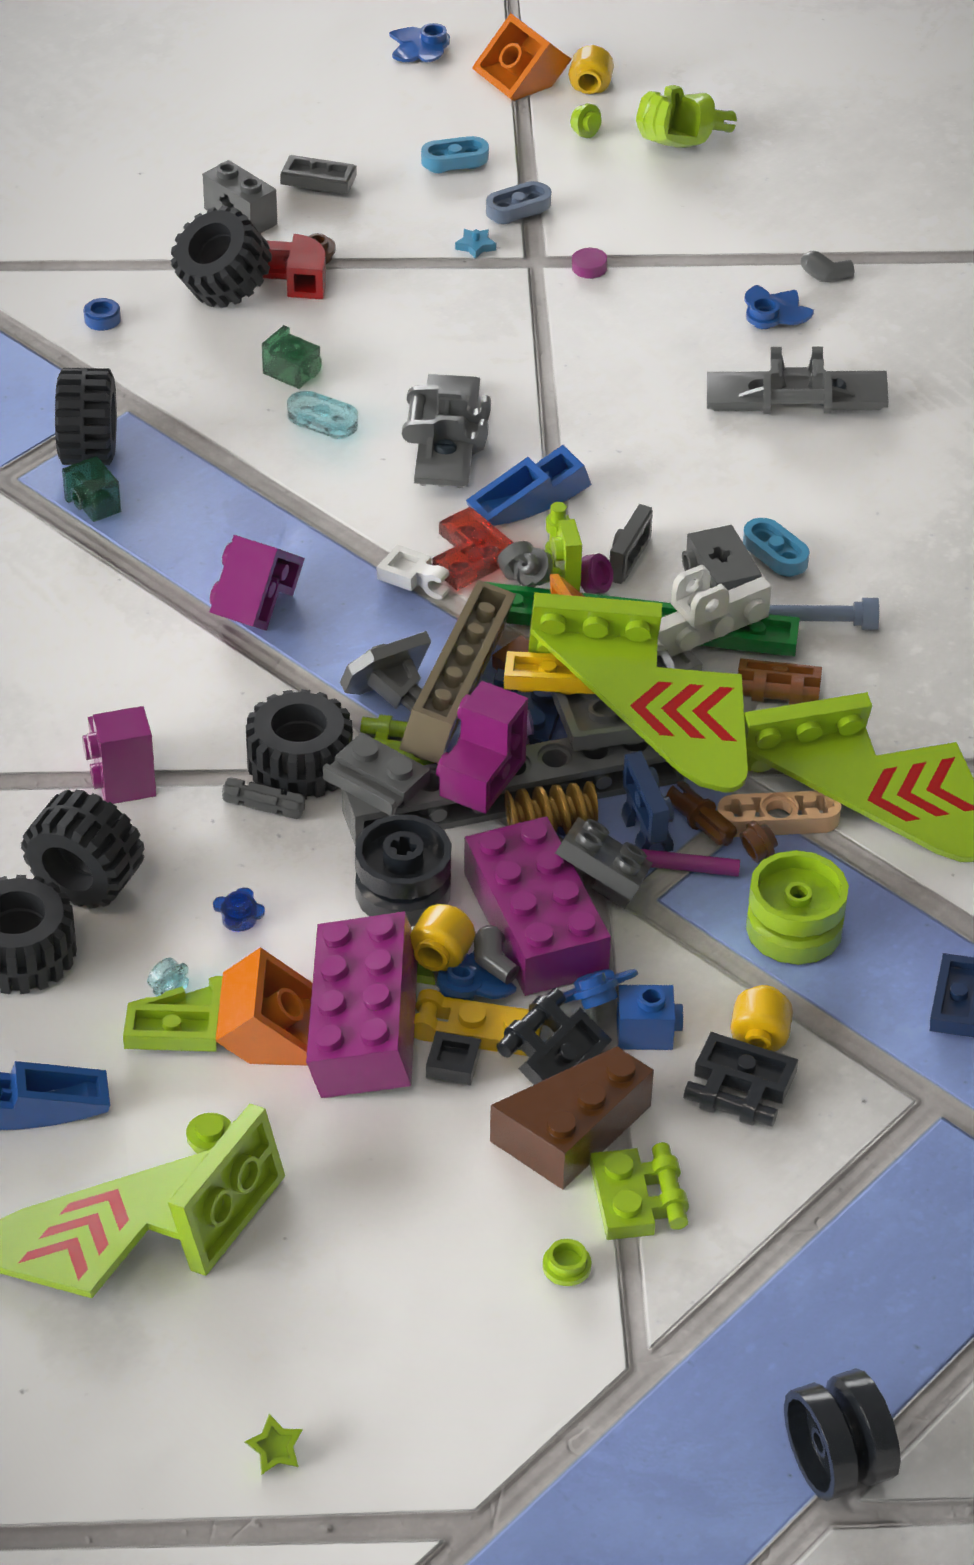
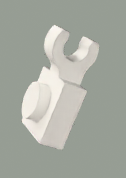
[376,544,450,600]

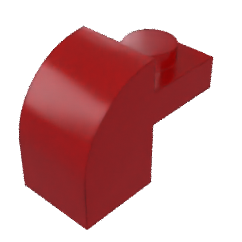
[262,234,326,299]

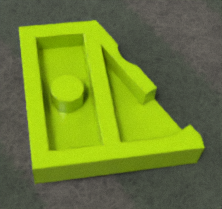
[123,976,223,1052]

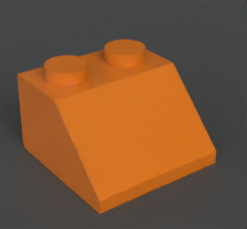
[472,13,572,101]
[215,947,313,1066]

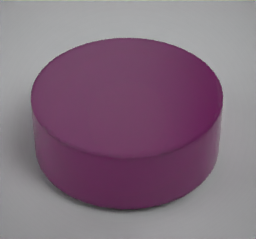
[572,247,607,279]
[580,553,613,594]

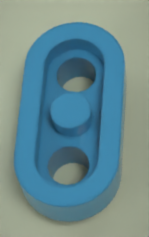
[421,136,489,173]
[743,518,810,577]

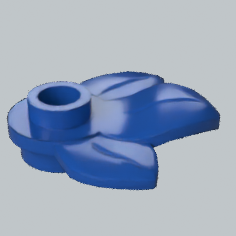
[389,23,450,63]
[744,285,814,329]
[436,951,517,1001]
[564,969,639,1010]

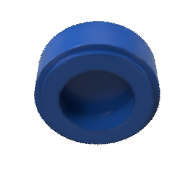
[83,298,121,331]

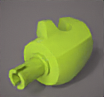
[636,85,737,148]

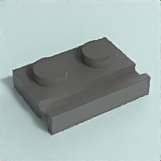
[323,733,430,816]

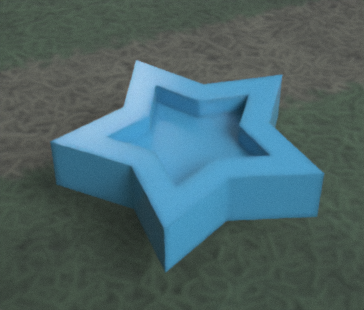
[455,229,497,259]

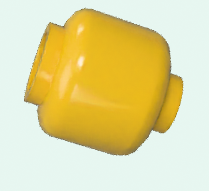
[568,45,614,94]
[410,904,476,971]
[730,985,793,1052]

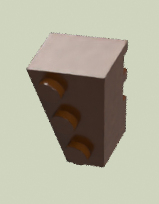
[490,1046,654,1190]

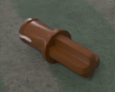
[666,781,737,846]

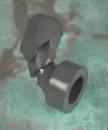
[497,541,553,587]

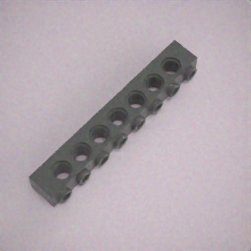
[342,737,684,845]

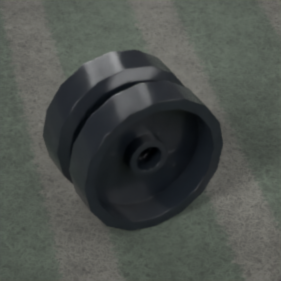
[355,815,452,927]
[784,1368,901,1501]

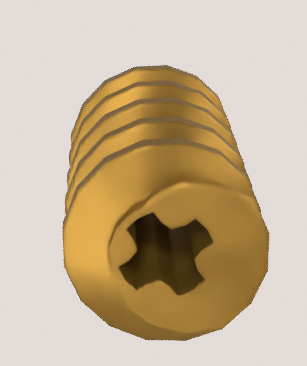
[505,781,598,835]

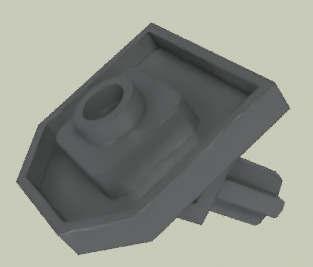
[340,631,431,711]

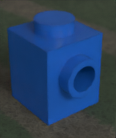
[616,985,683,1050]

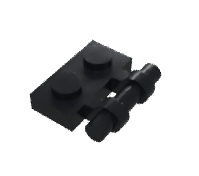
[496,988,612,1085]
[683,1032,799,1127]

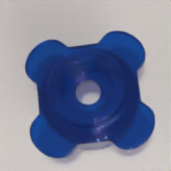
[213,887,265,932]

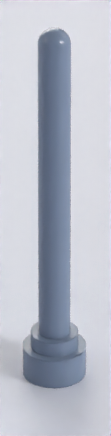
[769,598,879,630]

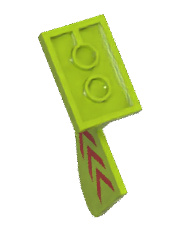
[528,592,748,793]
[744,692,974,862]
[0,1103,286,1298]

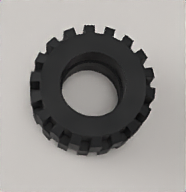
[171,206,272,308]
[55,368,117,465]
[245,689,353,800]
[21,789,145,909]
[0,875,77,994]

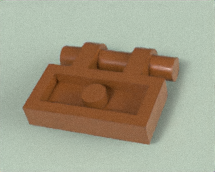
[738,658,822,705]

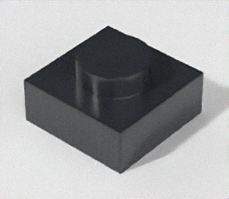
[426,1031,481,1086]

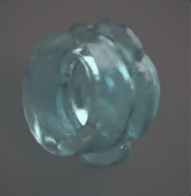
[147,957,189,997]

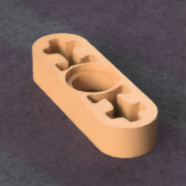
[717,791,842,837]

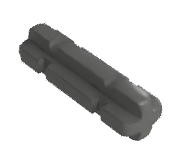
[222,777,305,819]

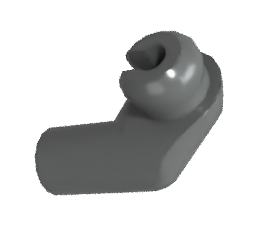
[801,251,855,282]
[474,925,520,985]

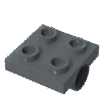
[555,817,653,909]

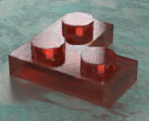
[432,506,514,591]

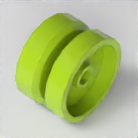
[746,850,849,965]

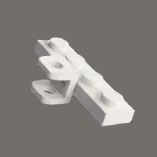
[657,565,772,657]

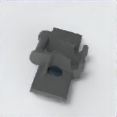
[707,346,889,414]
[401,374,491,488]

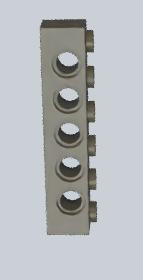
[399,580,516,764]

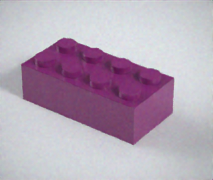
[464,816,611,996]
[306,911,418,1098]

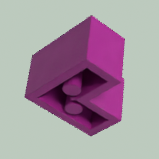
[209,535,305,631]
[436,681,528,814]
[82,706,156,804]

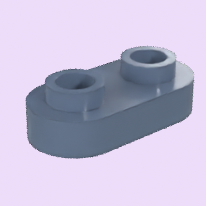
[486,181,552,224]

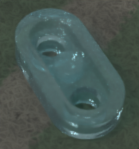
[287,391,358,439]

